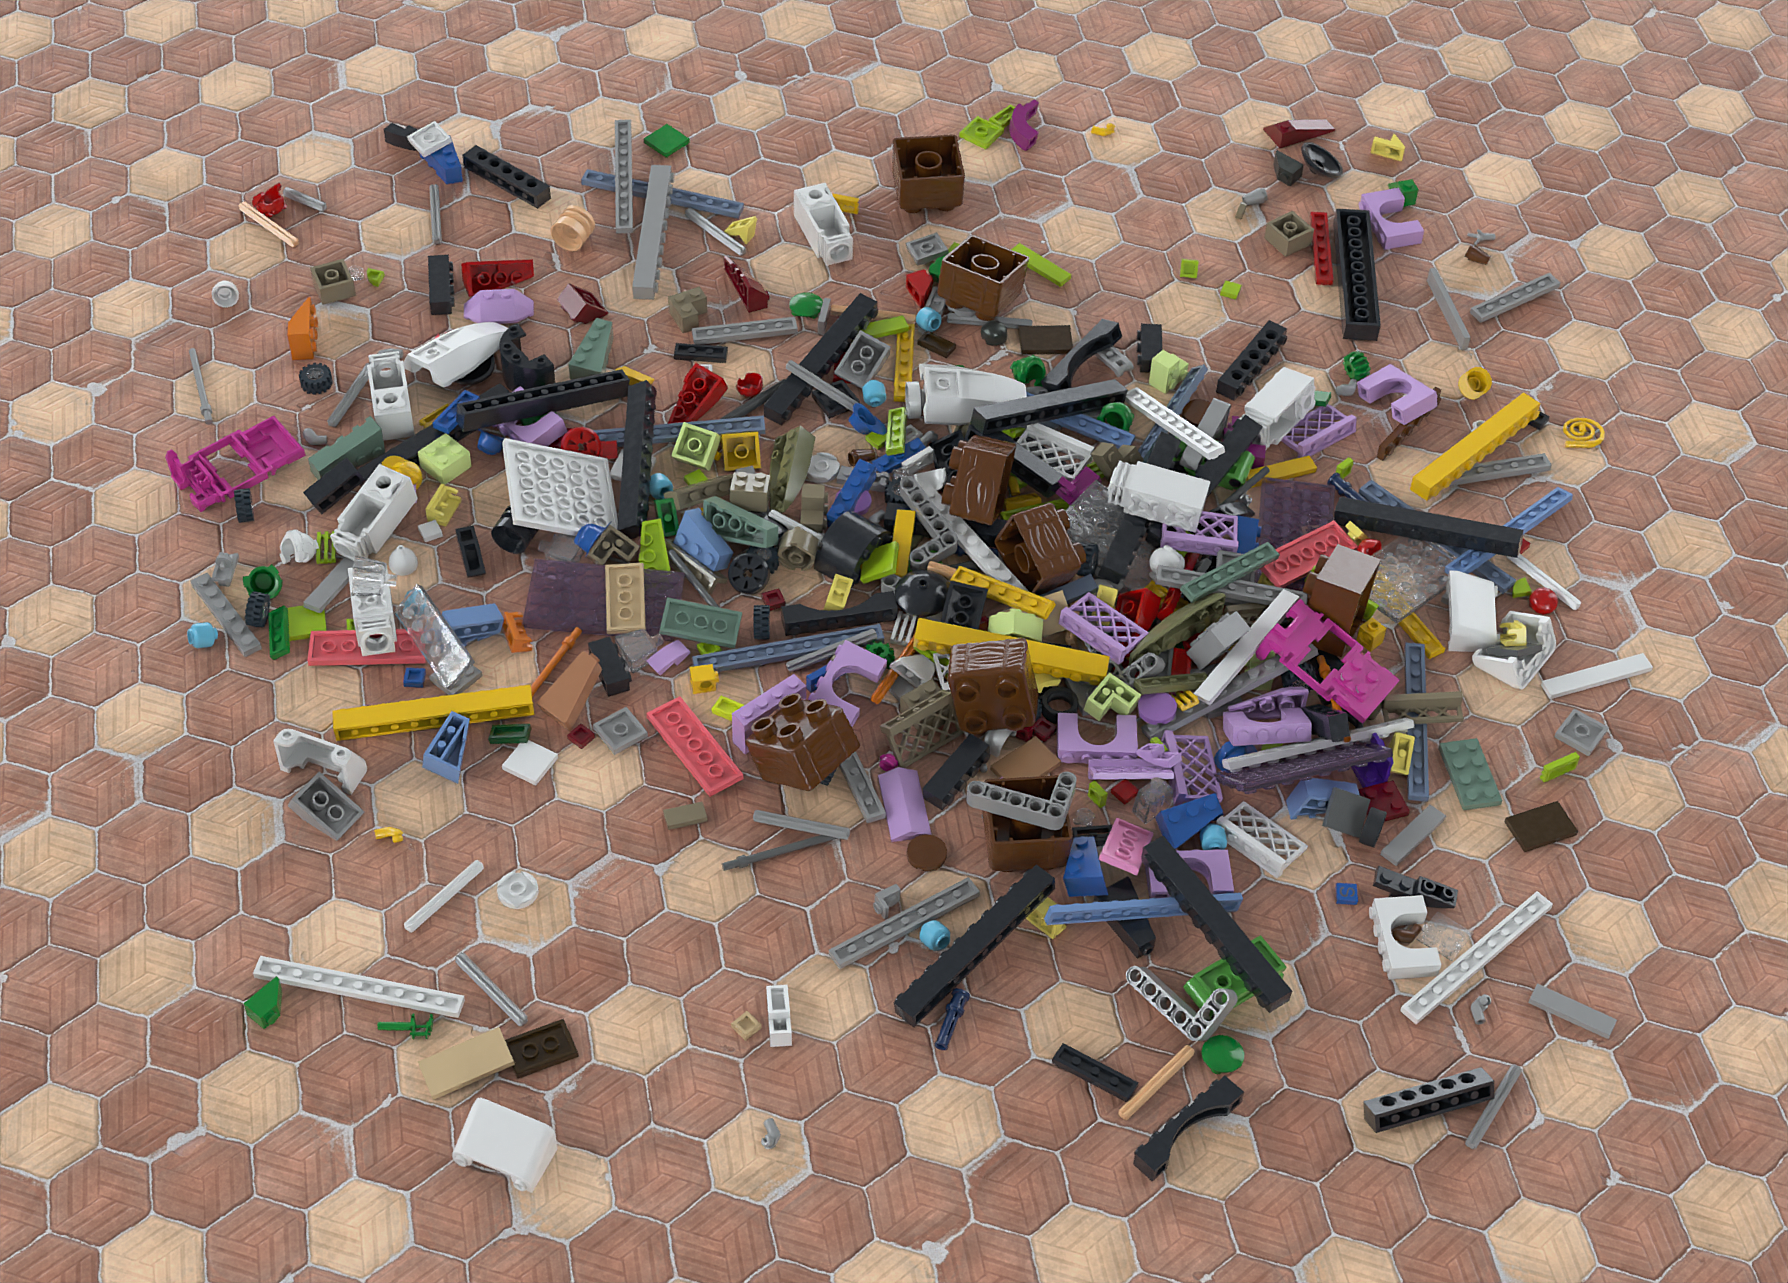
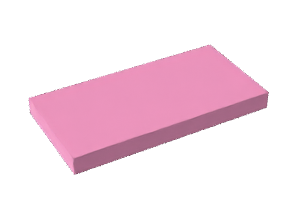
[1098,818,1154,875]

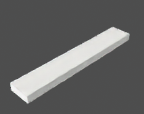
[1541,653,1653,699]

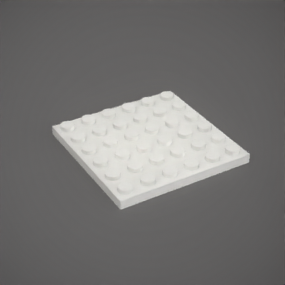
[502,438,618,540]

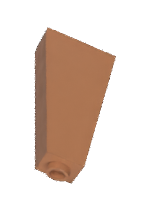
[537,651,602,731]

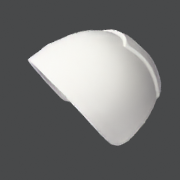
[914,468,946,491]
[984,729,1017,757]

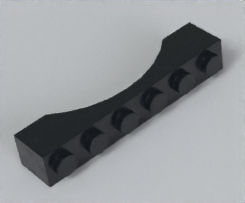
[1041,319,1122,393]
[781,591,898,636]
[1133,1075,1244,1182]

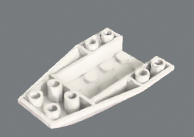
[403,322,508,387]
[919,364,1027,425]

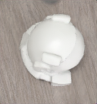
[280,529,319,564]
[1149,545,1185,582]

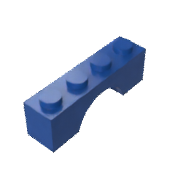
[827,459,877,527]

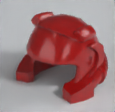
[252,182,287,217]

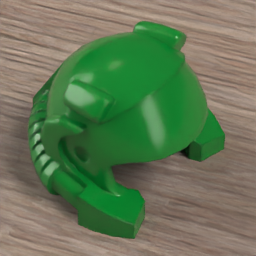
[1010,355,1046,387]
[1097,402,1134,432]
[243,564,283,600]

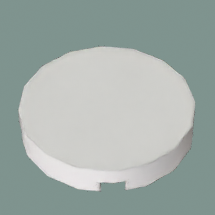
[807,452,840,483]
[497,871,539,909]

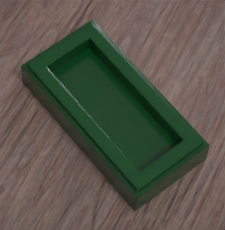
[488,724,532,744]

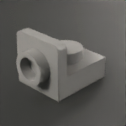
[873,884,901,920]

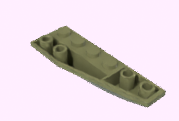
[770,425,816,514]
[1128,593,1226,666]

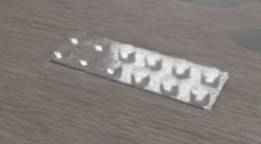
[394,584,475,690]

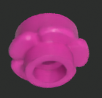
[879,754,898,772]

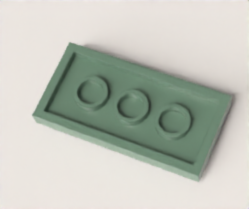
[659,597,742,649]
[1438,738,1502,810]

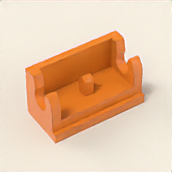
[502,612,533,653]

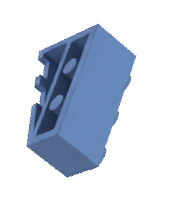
[673,508,734,572]
[435,603,504,655]
[422,711,469,784]
[1286,777,1360,820]

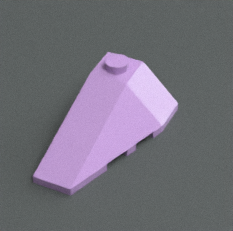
[1227,686,1309,720]

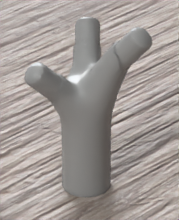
[1467,229,1495,245]

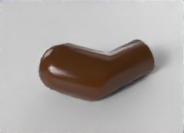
[1392,923,1422,943]

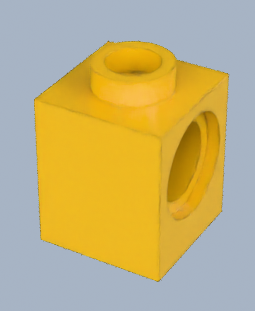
[1356,617,1387,652]
[689,664,719,694]

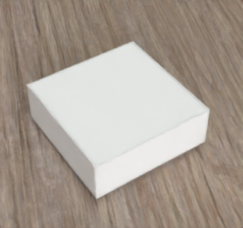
[418,520,443,542]

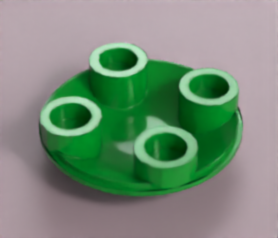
[789,292,823,319]
[1201,1035,1244,1075]

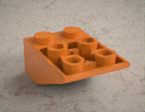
[287,297,318,360]

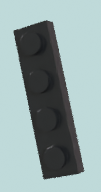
[1052,1043,1139,1103]

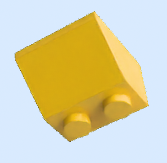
[721,432,761,471]

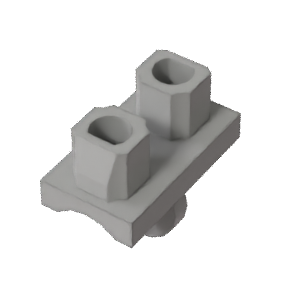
[212,552,239,587]

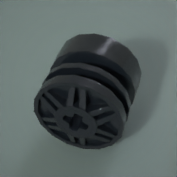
[491,505,539,554]

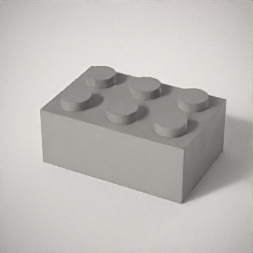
[1186,611,1251,670]

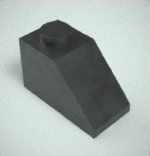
[1273,150,1304,186]

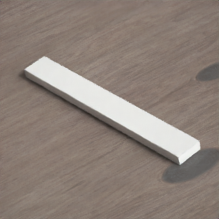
[1193,589,1300,705]

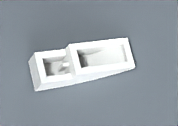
[766,985,792,1047]

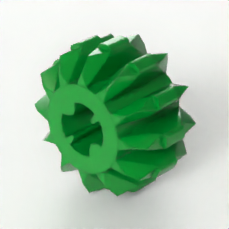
[1343,351,1371,381]
[865,641,895,672]

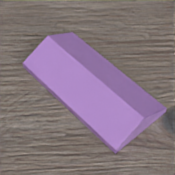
[878,767,931,842]

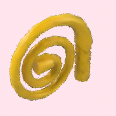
[1562,418,1605,449]

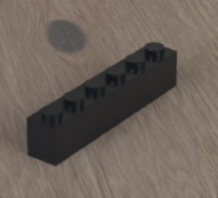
[964,424,1065,499]

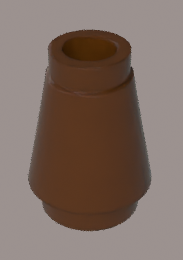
[1464,245,1491,265]
[848,449,876,466]

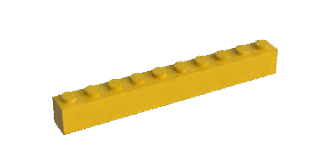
[1410,392,1541,501]
[913,618,1110,686]
[332,685,534,741]

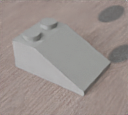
[834,330,891,389]
[288,771,364,841]

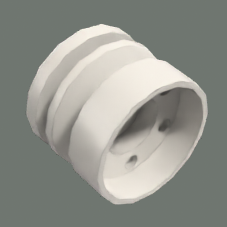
[905,381,926,419]

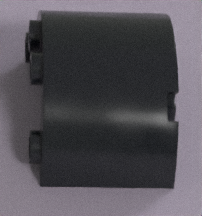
[499,323,556,392]
[814,511,893,588]

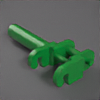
[377,1014,434,1039]

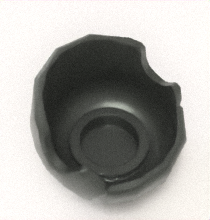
[980,320,1008,346]

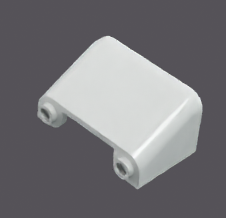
[1446,571,1500,652]
[1472,611,1556,690]
[273,729,367,795]
[452,1098,557,1193]

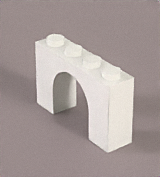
[1369,895,1441,980]

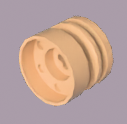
[550,205,595,251]

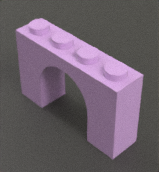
[1359,188,1424,250]
[1357,364,1437,425]
[493,387,567,446]
[808,640,887,727]
[732,674,806,754]
[1223,707,1311,746]
[1056,713,1138,764]
[1145,849,1234,899]

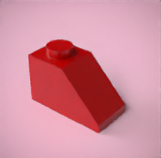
[906,269,933,309]

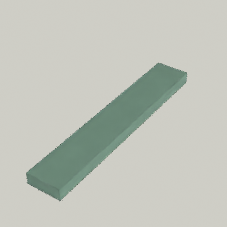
[1180,542,1280,603]

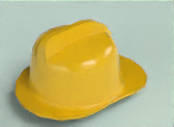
[1458,367,1492,400]
[381,456,423,489]

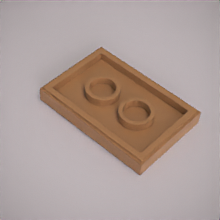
[990,736,1061,779]

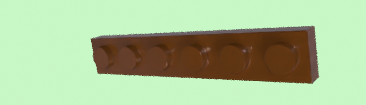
[1376,386,1441,461]

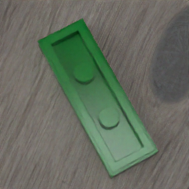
[268,605,290,660]

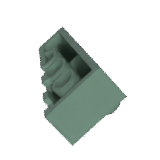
[568,318,613,380]
[308,416,385,480]
[703,496,779,548]

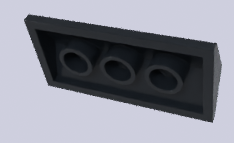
[929,429,965,494]
[940,581,988,630]

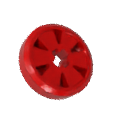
[561,426,601,457]

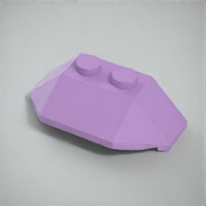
[464,289,534,324]

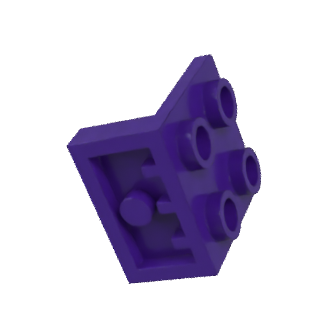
[1348,733,1393,788]

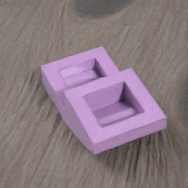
[647,640,691,676]
[1136,743,1182,768]

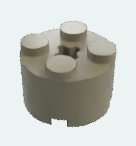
[778,527,819,571]

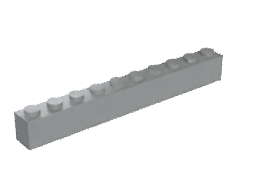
[632,165,675,300]

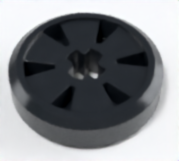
[728,553,770,595]

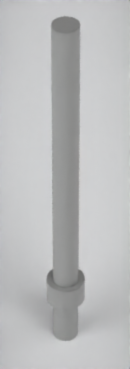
[189,348,213,425]

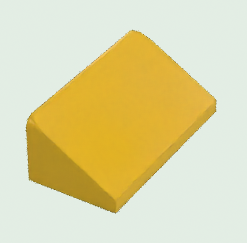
[615,366,654,385]
[1003,493,1042,511]

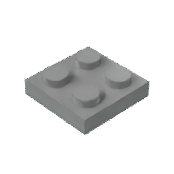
[906,233,949,266]
[593,707,648,755]
[1554,708,1609,756]

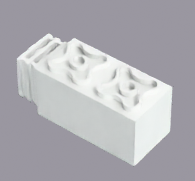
[794,183,853,266]
[367,351,415,441]
[1239,367,1315,448]
[1107,461,1210,533]
[330,464,418,565]
[348,563,397,656]

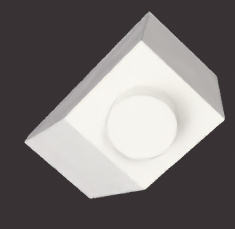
[889,654,936,688]

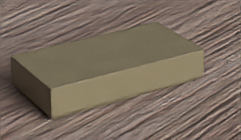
[663,802,707,830]

